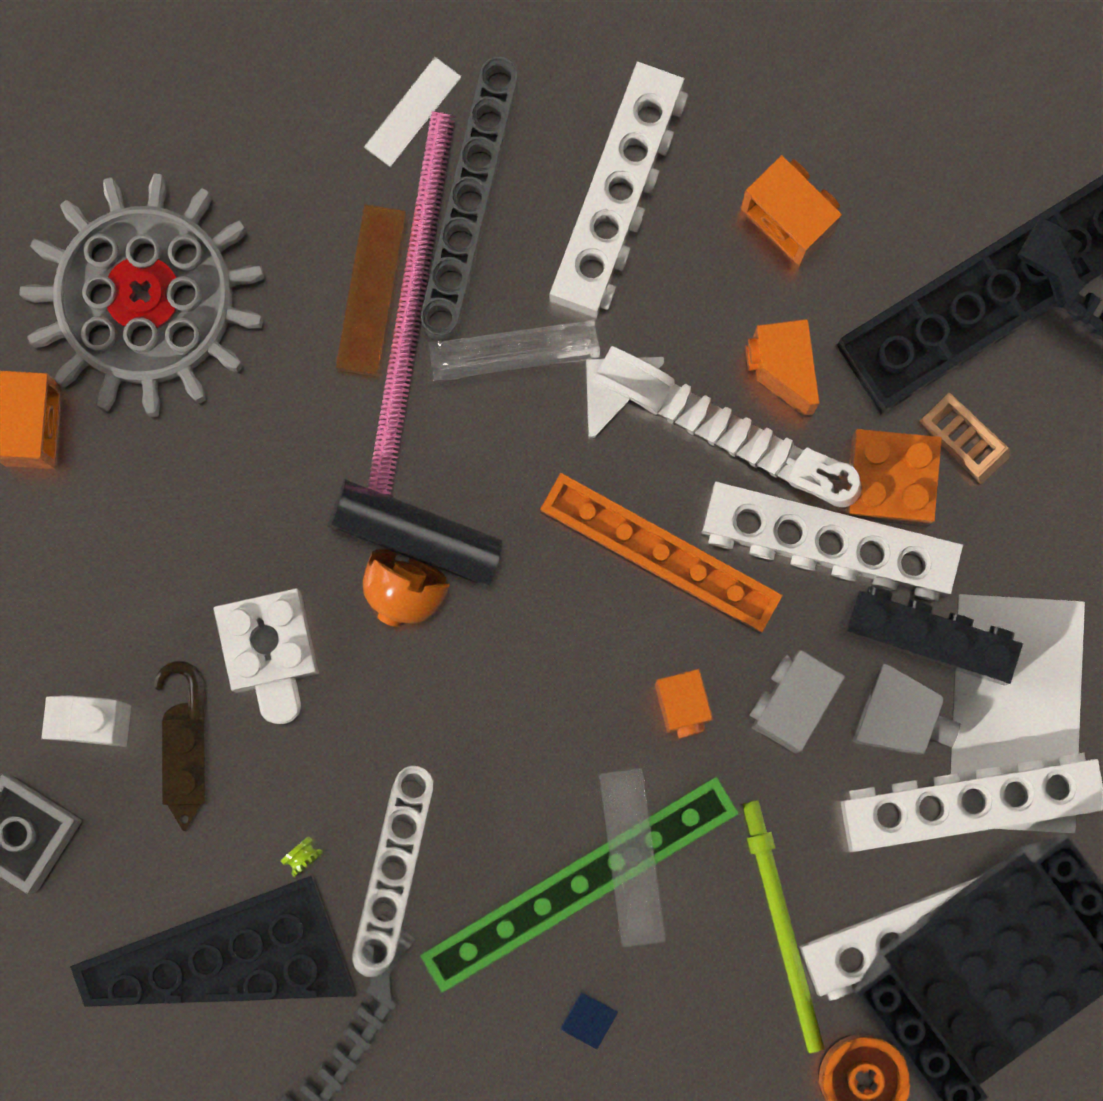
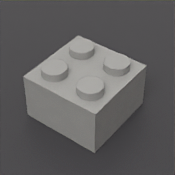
[749,650,845,754]
[0,774,82,894]

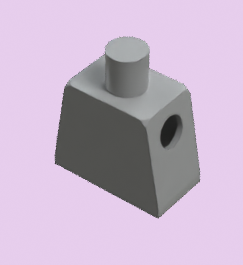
[853,664,961,755]

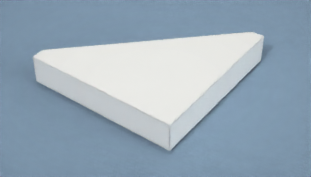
[586,357,664,438]

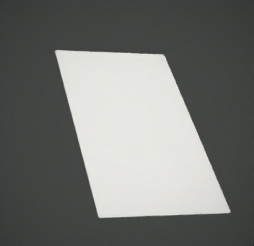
[951,594,1085,833]

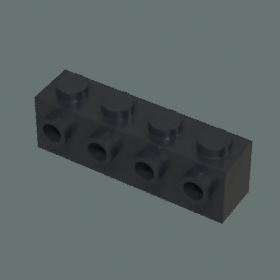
[843,586,1023,686]

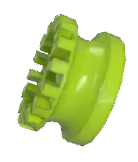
[281,836,323,877]

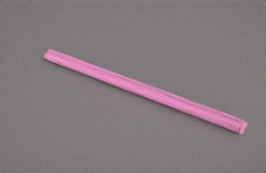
[368,111,456,495]

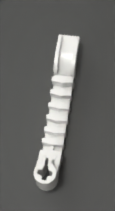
[594,346,861,507]

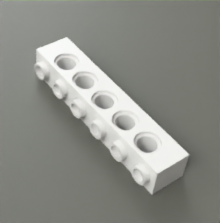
[550,61,688,318]
[701,481,963,602]
[840,753,1103,852]
[798,876,980,1000]

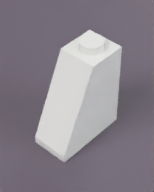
[42,696,131,747]

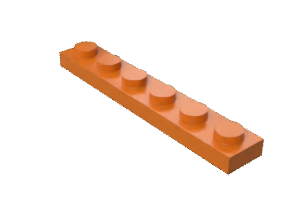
[540,473,783,633]

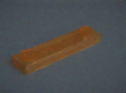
[336,204,407,377]

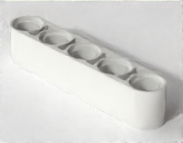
[352,766,433,977]

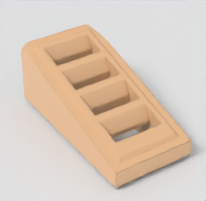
[919,392,1011,484]

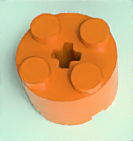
[819,1034,910,1101]

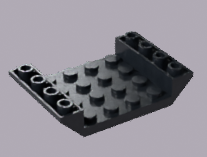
[854,834,1103,1101]

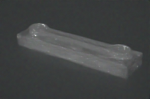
[429,320,600,381]
[599,768,665,947]

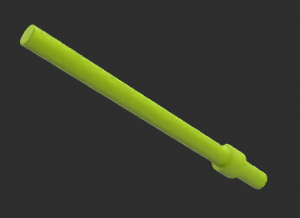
[742,800,825,1053]

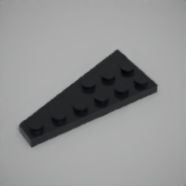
[70,875,357,1007]

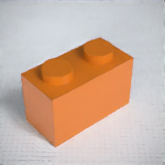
[655,669,712,739]

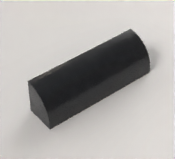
[327,479,502,586]

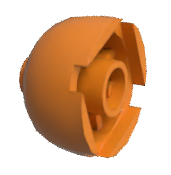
[363,549,450,627]

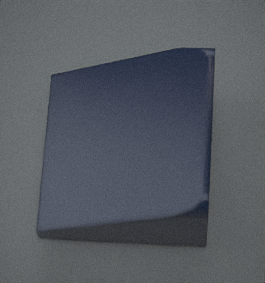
[560,991,618,1049]

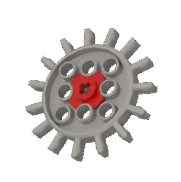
[20,173,265,417]

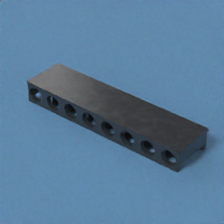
[835,175,1103,416]

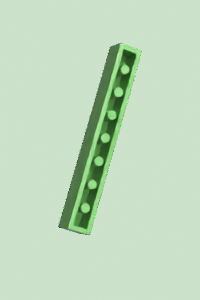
[420,777,739,993]

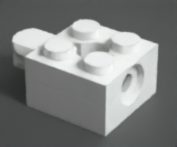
[213,588,319,724]

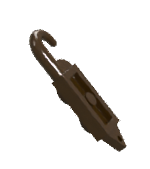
[154,661,207,832]

